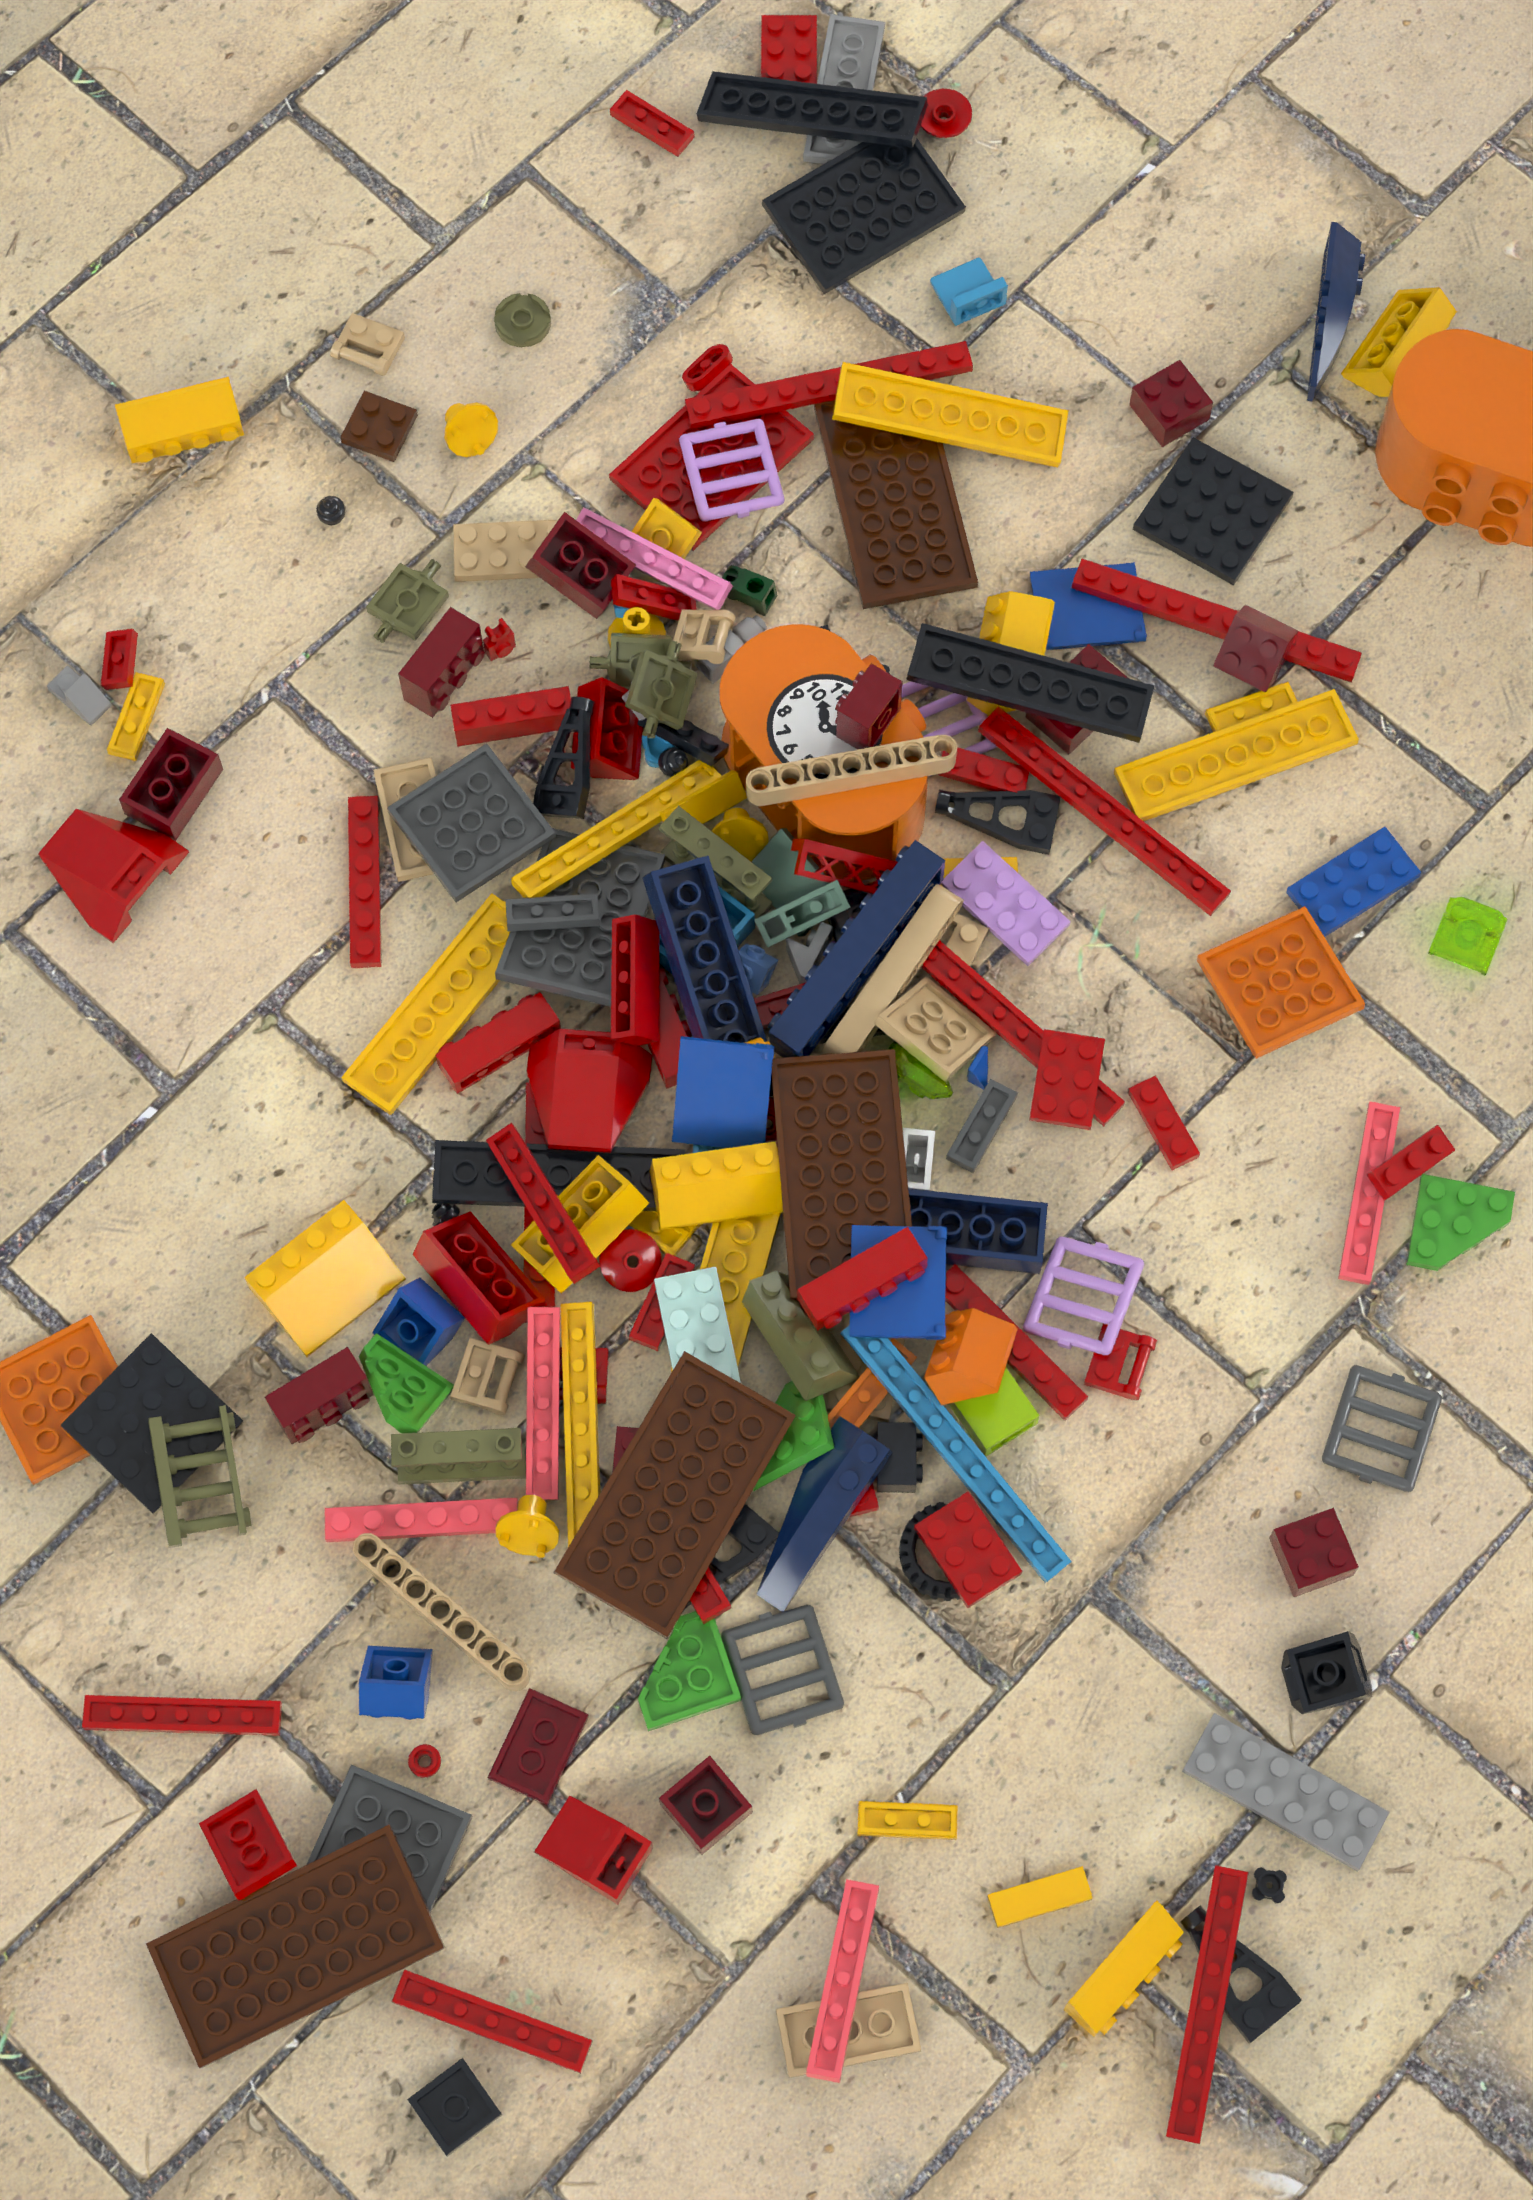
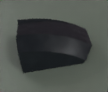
[1281,1631,1372,1714]

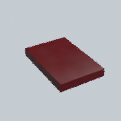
[487,1688,589,1806]

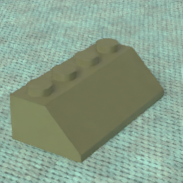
[742,1271,860,1401]

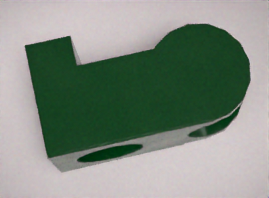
[722,565,778,616]

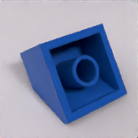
[372,1277,465,1366]
[359,1646,433,1720]

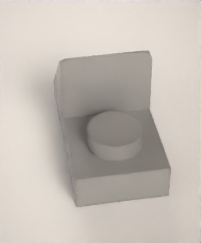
[47,665,112,726]
[786,922,833,984]

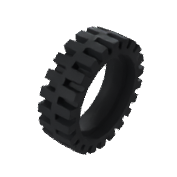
[899,1502,961,1601]

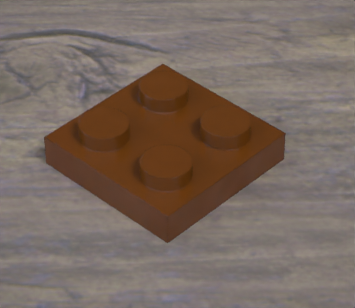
[340,390,418,462]

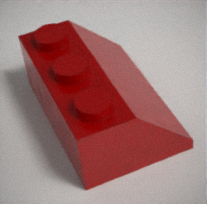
[571,677,643,780]

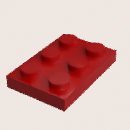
[761,15,817,84]
[1029,1029,1105,1130]
[914,1491,1023,1608]
[199,1789,297,1901]

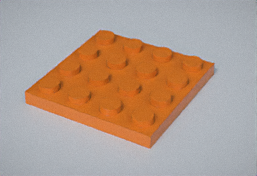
[1197,906,1365,1059]
[0,1315,118,1485]

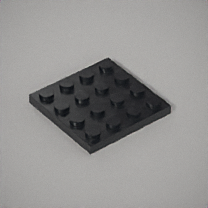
[1133,437,1294,585]
[60,1333,243,1514]

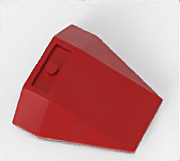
[38,809,189,944]
[526,1029,652,1153]

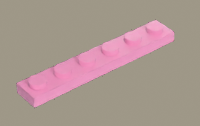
[576,507,733,610]

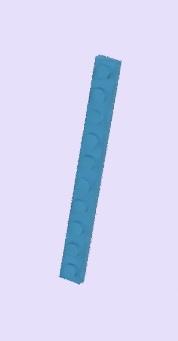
[840,1325,1072,1583]

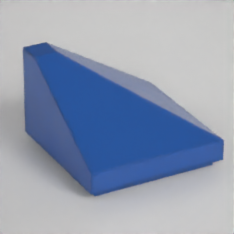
[967,1046,988,1090]

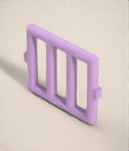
[679,419,785,521]
[902,682,997,777]
[1023,1236,1144,1355]

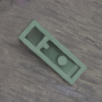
[755,880,850,947]

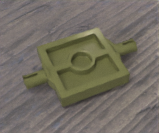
[366,559,449,643]
[589,633,691,690]
[625,641,698,738]

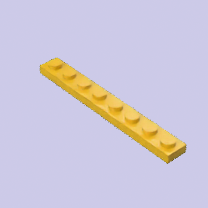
[511,760,722,898]
[560,1302,600,1547]

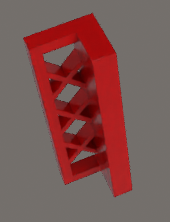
[791,839,898,894]

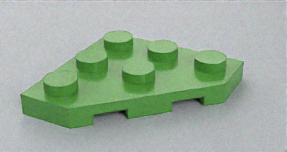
[1406,1174,1515,1271]
[358,1333,454,1433]
[753,1381,834,1491]
[638,1611,741,1732]

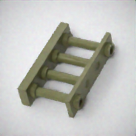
[659,806,773,926]
[148,1405,252,1548]
[391,1428,526,1485]

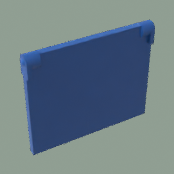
[1030,562,1147,650]
[672,1036,775,1148]
[849,1225,947,1340]

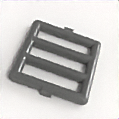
[1322,1365,1442,1492]
[721,1604,844,1735]

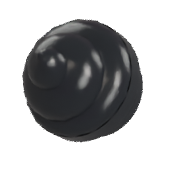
[316,496,346,525]
[658,747,688,777]

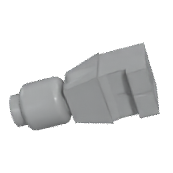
[694,615,767,684]

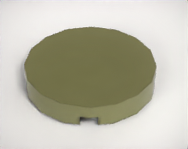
[494,293,551,348]

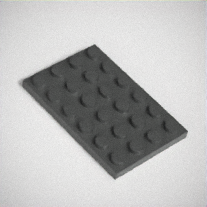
[495,828,665,1007]

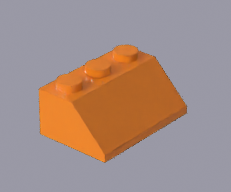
[924,1308,1018,1405]

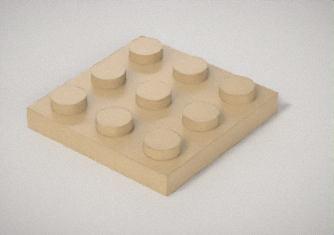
[874,976,997,1082]

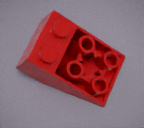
[534,1795,653,1905]

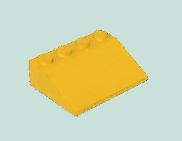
[244,1200,406,1357]

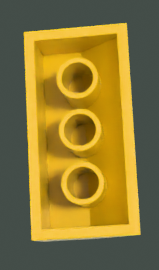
[1341,287,1457,397]
[115,376,244,463]
[967,591,1055,716]
[649,1141,783,1230]
[511,1155,649,1294]
[1063,1900,1184,2037]

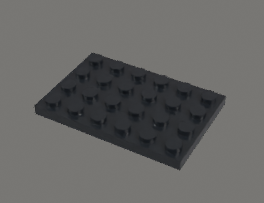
[762,138,966,294]

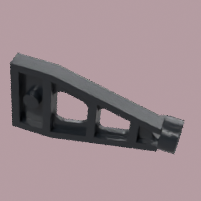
[533,697,595,819]
[935,789,1060,855]
[683,1504,779,1611]
[1180,1905,1302,2044]

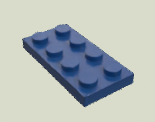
[1286,826,1421,937]

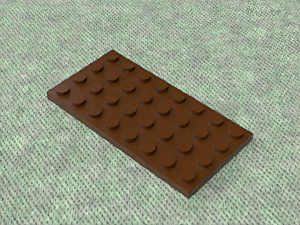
[814,400,978,609]
[771,1049,912,1301]
[554,1351,796,1639]
[146,1825,445,2068]

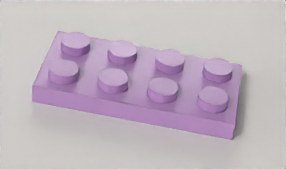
[941,841,1071,966]

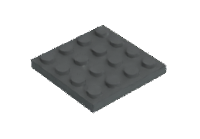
[387,743,556,903]
[306,1764,473,1914]

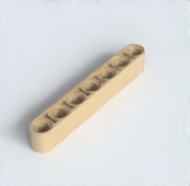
[746,735,957,806]
[822,884,964,1055]
[352,1533,530,1692]

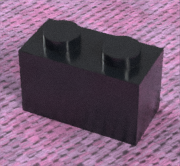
[877,1422,923,1493]

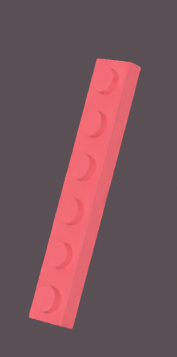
[1338,1101,1400,1285]
[526,1307,560,1500]
[325,1498,518,1542]
[806,1879,879,2083]

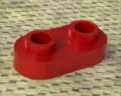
[682,344,733,391]

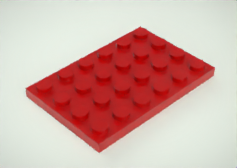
[609,364,814,551]

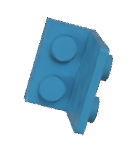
[930,258,1008,326]

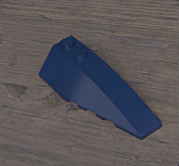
[1307,222,1365,402]
[757,1416,893,1612]

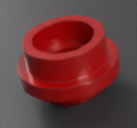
[408,1744,441,1778]

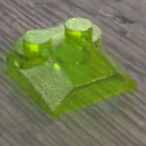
[1428,897,1508,976]
[888,1041,954,1099]

